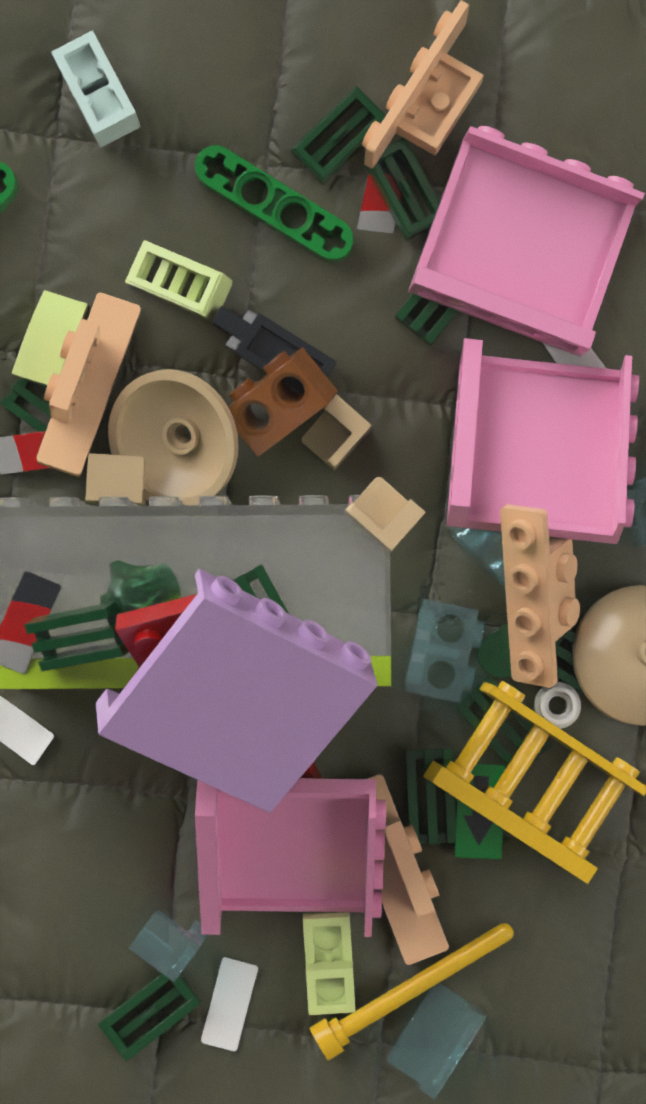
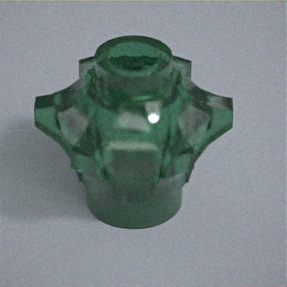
[100,560,181,613]

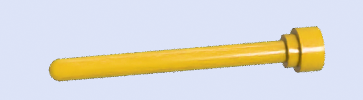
[310,923,514,1061]

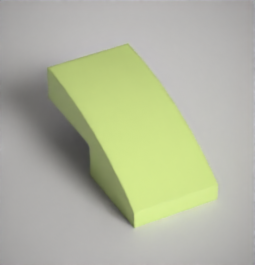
[11,290,89,386]
[303,912,356,1015]

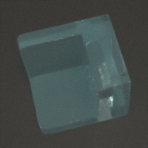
[129,911,208,982]

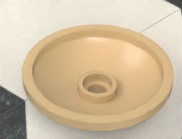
[108,369,239,509]
[573,585,646,726]

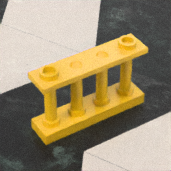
[423,681,646,884]

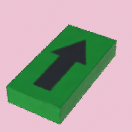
[454,763,505,859]

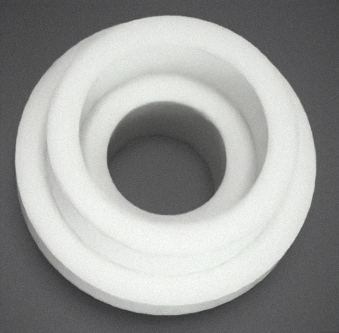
[534,682,581,729]

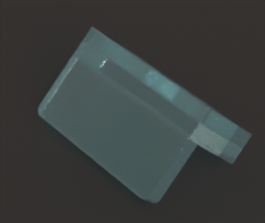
[387,983,486,1100]

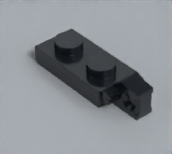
[211,306,337,393]

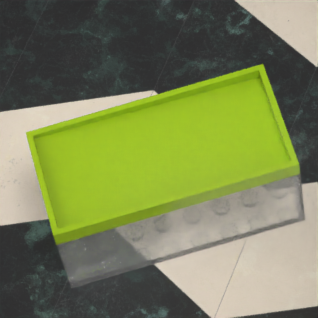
[0,495,391,689]

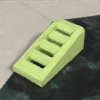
[125,240,232,321]

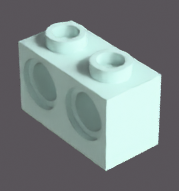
[51,30,141,148]

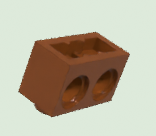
[228,347,338,457]

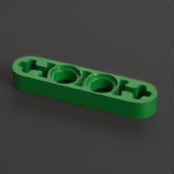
[195,145,353,263]

